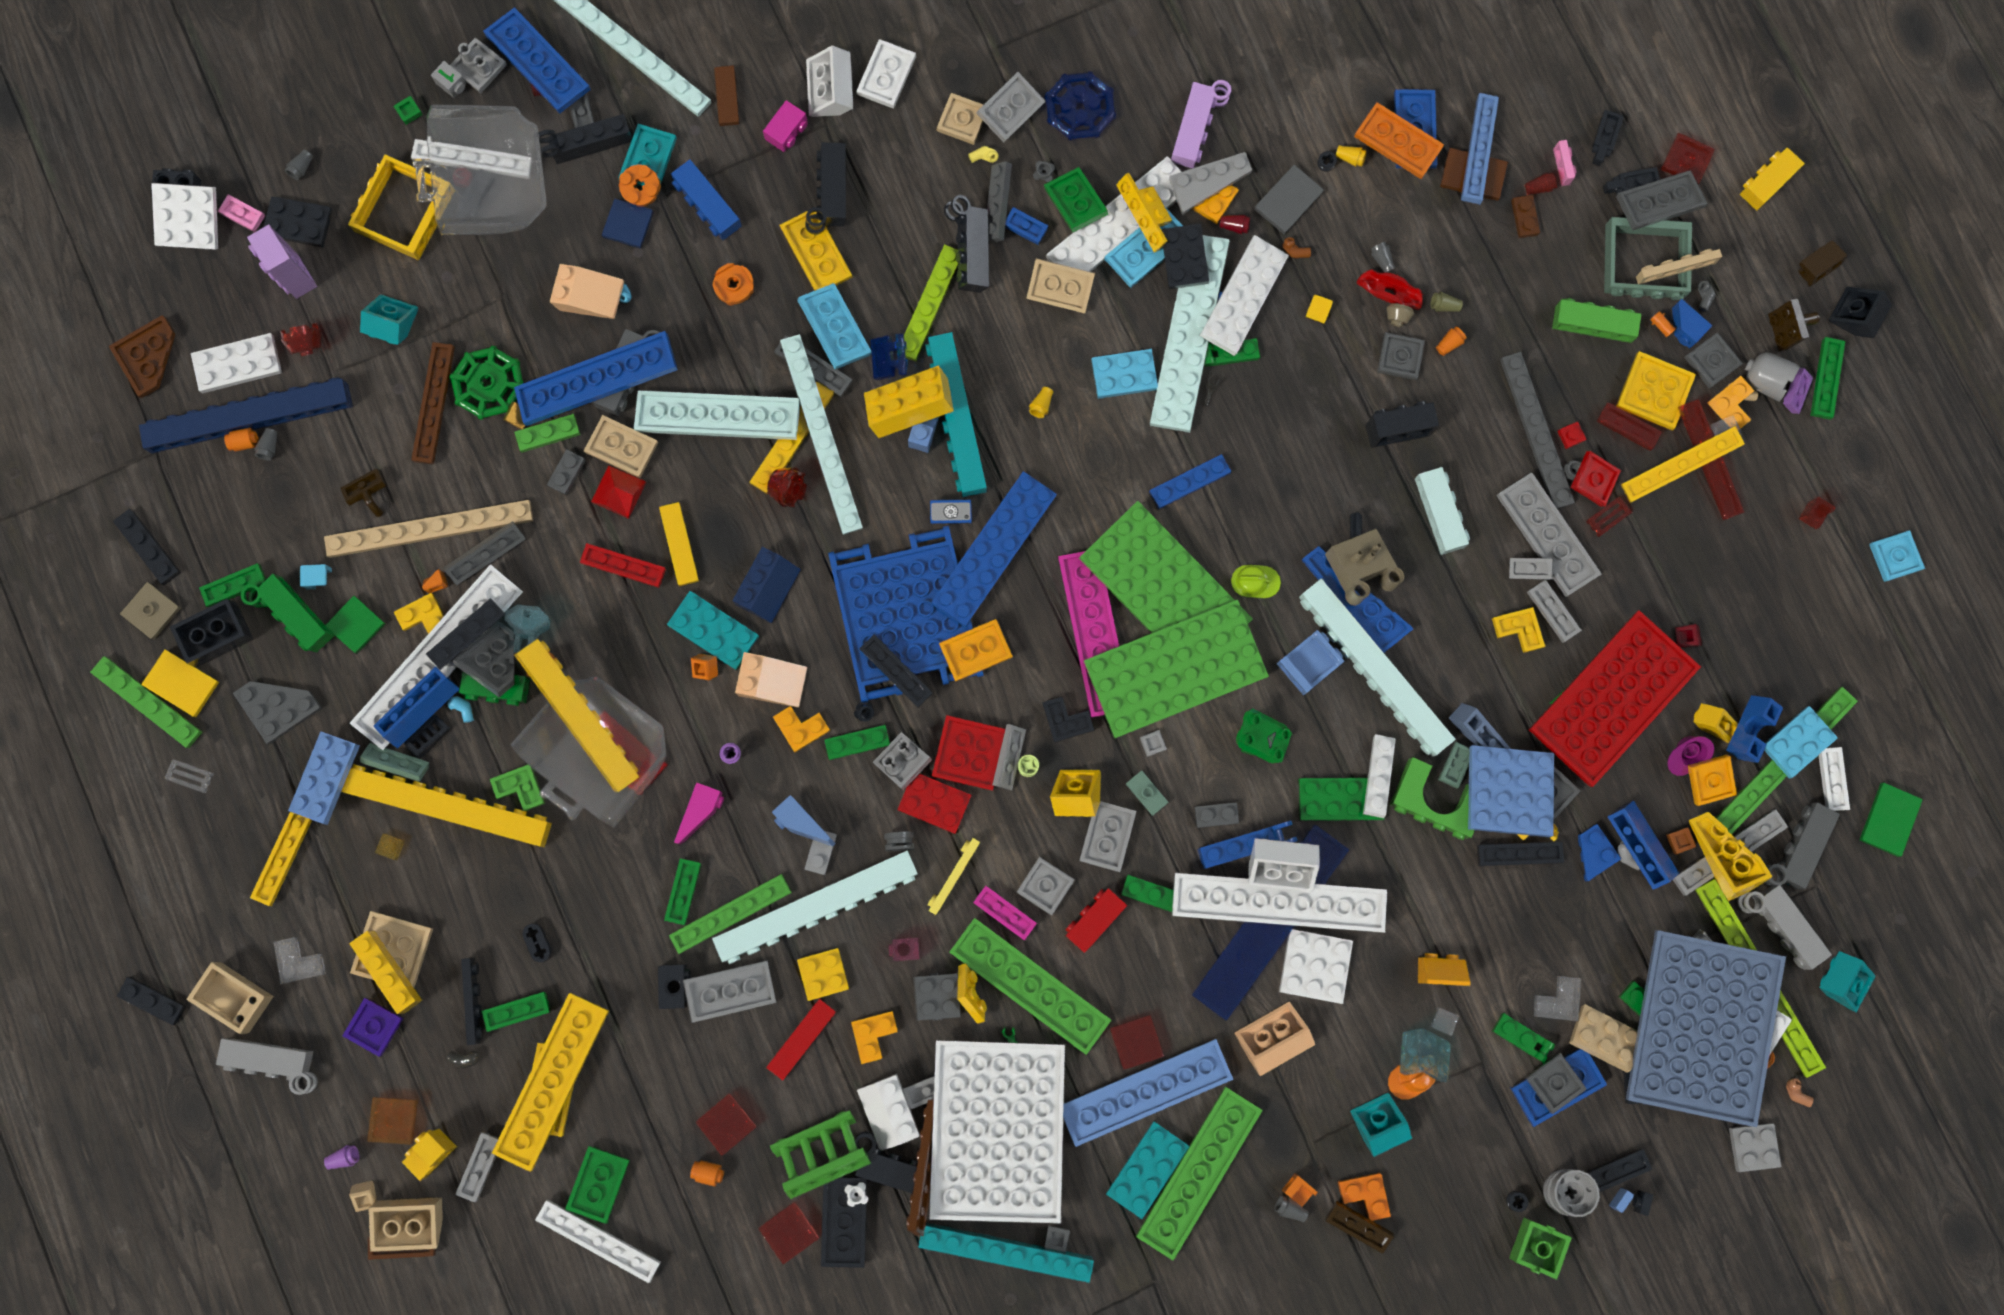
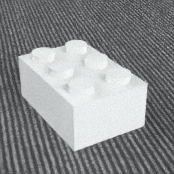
[1249,838,1320,892]

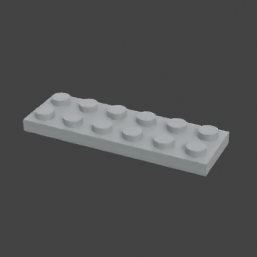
[1496,473,1601,597]

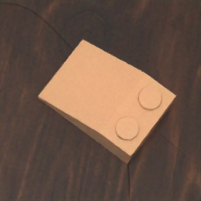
[550,264,625,319]
[735,652,807,708]

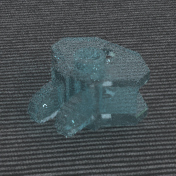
[505,605,551,652]

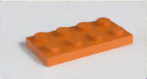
[1354,102,1444,179]

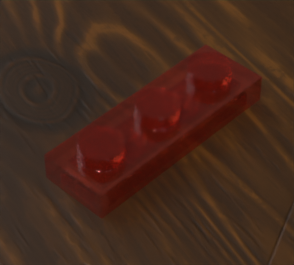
[1597,402,1662,451]

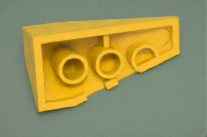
[1689,812,1773,901]

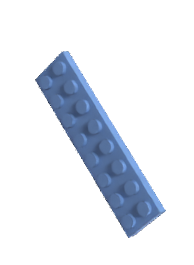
[1063,1039,1233,1147]

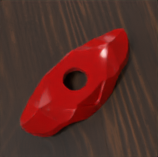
[1356,269,1423,310]

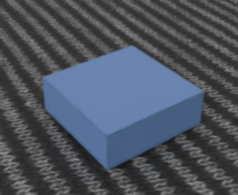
[1609,1188,1634,1213]

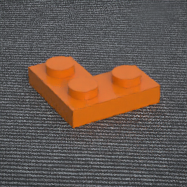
[1338,1172,1391,1221]

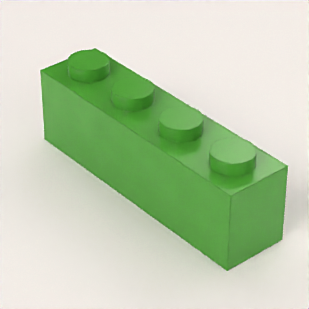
[1552,298,1641,343]

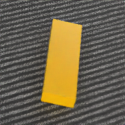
[659,502,699,587]

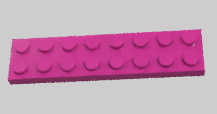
[1058,551,1119,718]

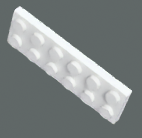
[1200,235,1289,356]

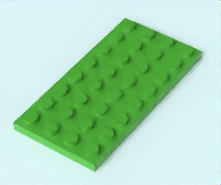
[1078,501,1253,633]
[1083,599,1269,738]

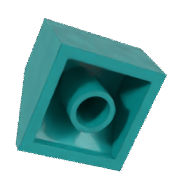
[360,294,418,345]
[1819,951,1876,1012]
[1350,1093,1412,1157]

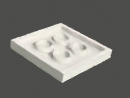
[152,183,218,249]
[1279,929,1353,1004]

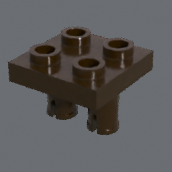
[1768,299,1820,352]

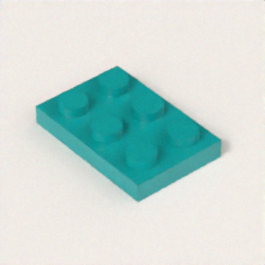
[618,124,677,188]

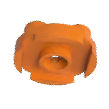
[619,165,661,207]
[713,263,754,305]

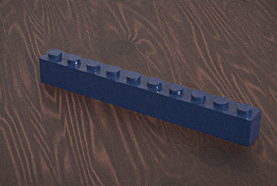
[139,378,353,454]

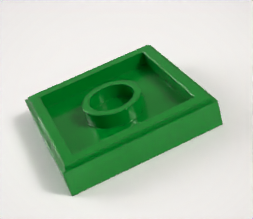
[325,596,386,654]

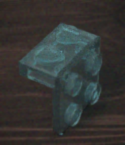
[1400,1028,1451,1083]

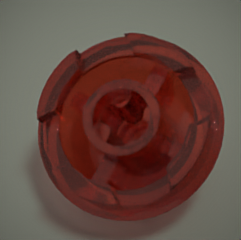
[280,323,322,357]
[767,467,807,507]

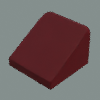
[1675,624,1702,648]

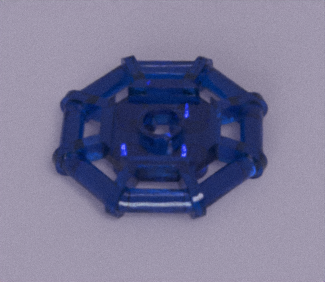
[1044,71,1117,141]

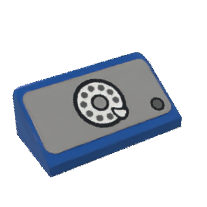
[930,500,972,524]

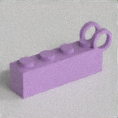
[1171,80,1231,169]

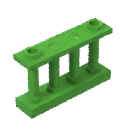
[770,1110,871,1199]

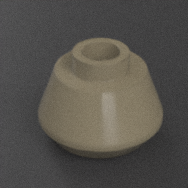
[1387,303,1414,327]

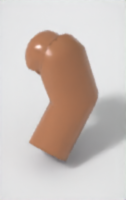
[1786,1078,1814,1107]

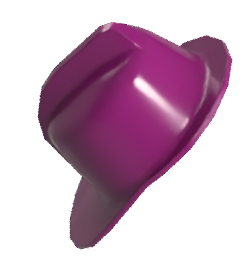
[1667,736,1714,776]

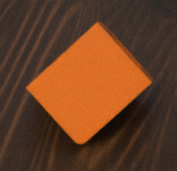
[1282,1173,1318,1207]

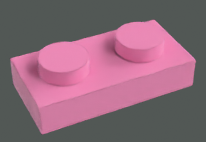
[1553,140,1576,186]
[218,195,265,232]

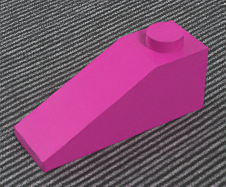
[674,783,724,845]

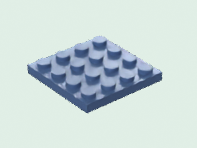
[1468,745,1554,837]

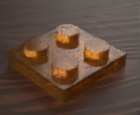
[367,1097,418,1145]

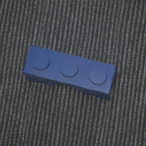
[1726,695,1783,763]

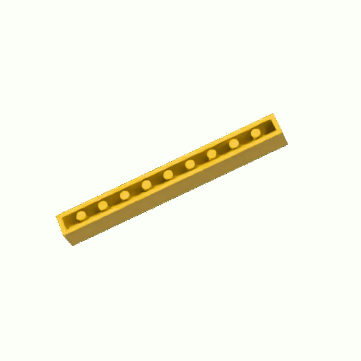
[341,764,552,848]

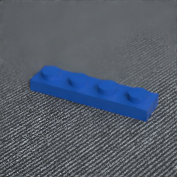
[1149,454,1231,510]

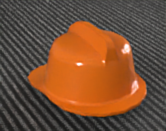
[1388,1056,1436,1100]

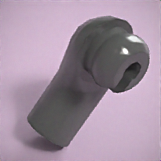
[1698,280,1715,312]

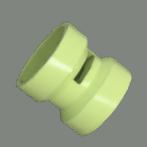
[1018,755,1039,777]

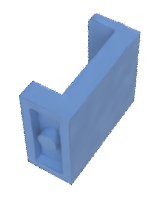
[1277,630,1344,695]

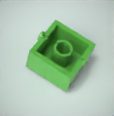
[1509,1218,1572,1279]

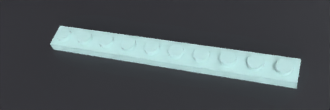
[554,0,711,117]
[780,334,863,535]

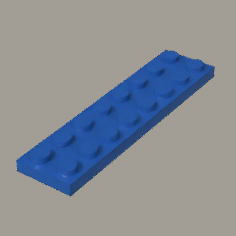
[514,331,678,426]
[931,471,1057,627]

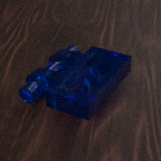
[871,334,908,381]

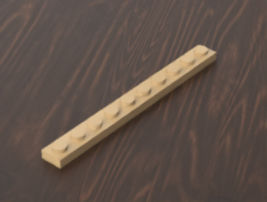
[324,500,533,558]

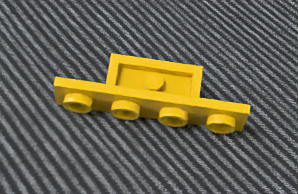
[1116,173,1172,253]

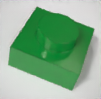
[394,96,423,125]

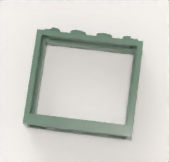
[1604,217,1692,300]

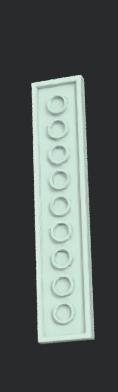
[1150,235,1229,433]

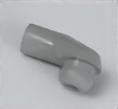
[1618,841,1640,870]

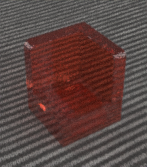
[1799,497,1836,529]

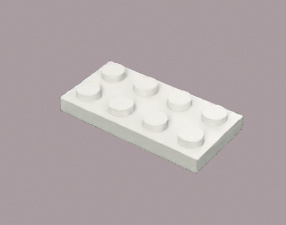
[191,333,282,393]

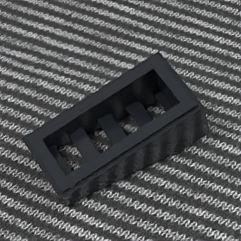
[404,714,450,759]

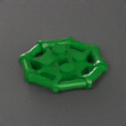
[449,345,524,420]

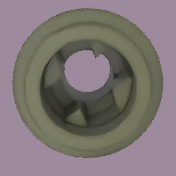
[1431,292,1463,312]

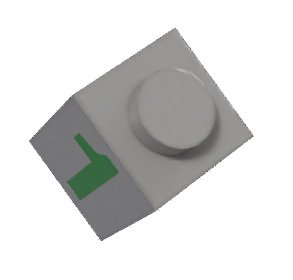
[431,61,467,98]

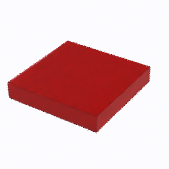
[1571,451,1621,507]

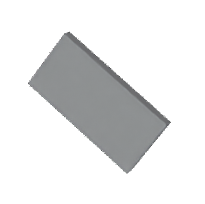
[683,961,776,1023]

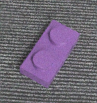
[1783,368,1813,414]

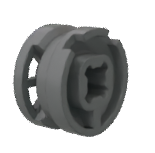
[884,832,915,851]

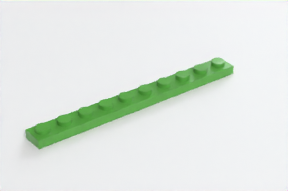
[1715,687,1858,834]

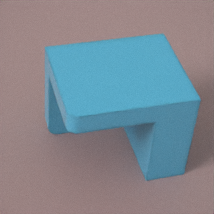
[300,564,332,590]

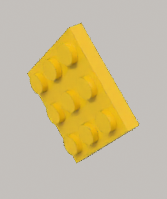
[1616,351,1696,430]

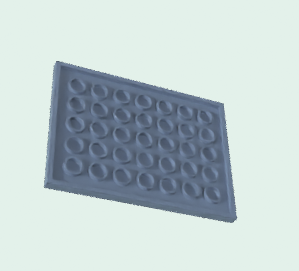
[1626,930,1786,1127]

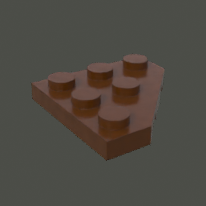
[109,315,176,399]

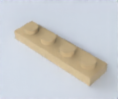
[1636,249,1722,284]

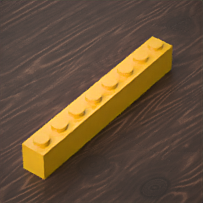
[514,639,639,792]

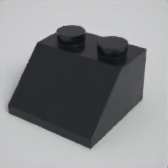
[1829,287,1892,338]

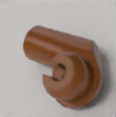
[1283,237,1311,258]

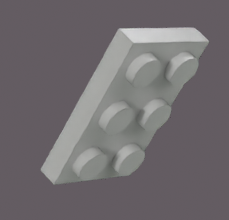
[976,72,1045,143]
[1079,801,1137,872]

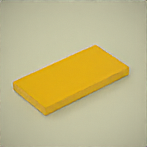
[780,211,853,291]

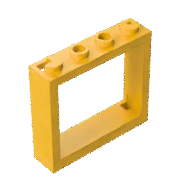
[348,155,455,260]

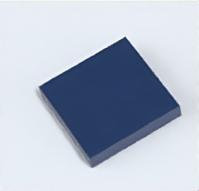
[602,198,654,249]

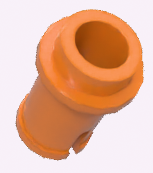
[1650,311,1676,337]

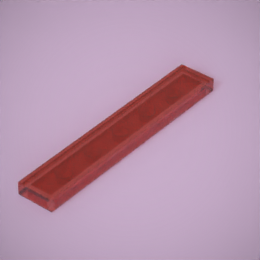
[1678,399,1744,520]

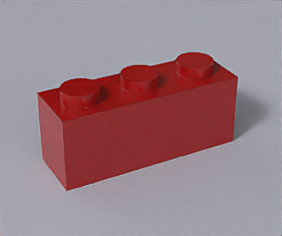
[1065,888,1127,953]

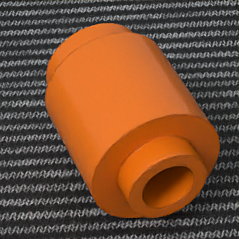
[224,428,259,452]
[690,1160,724,1187]

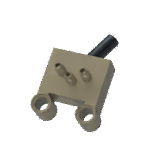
[1325,512,1404,606]

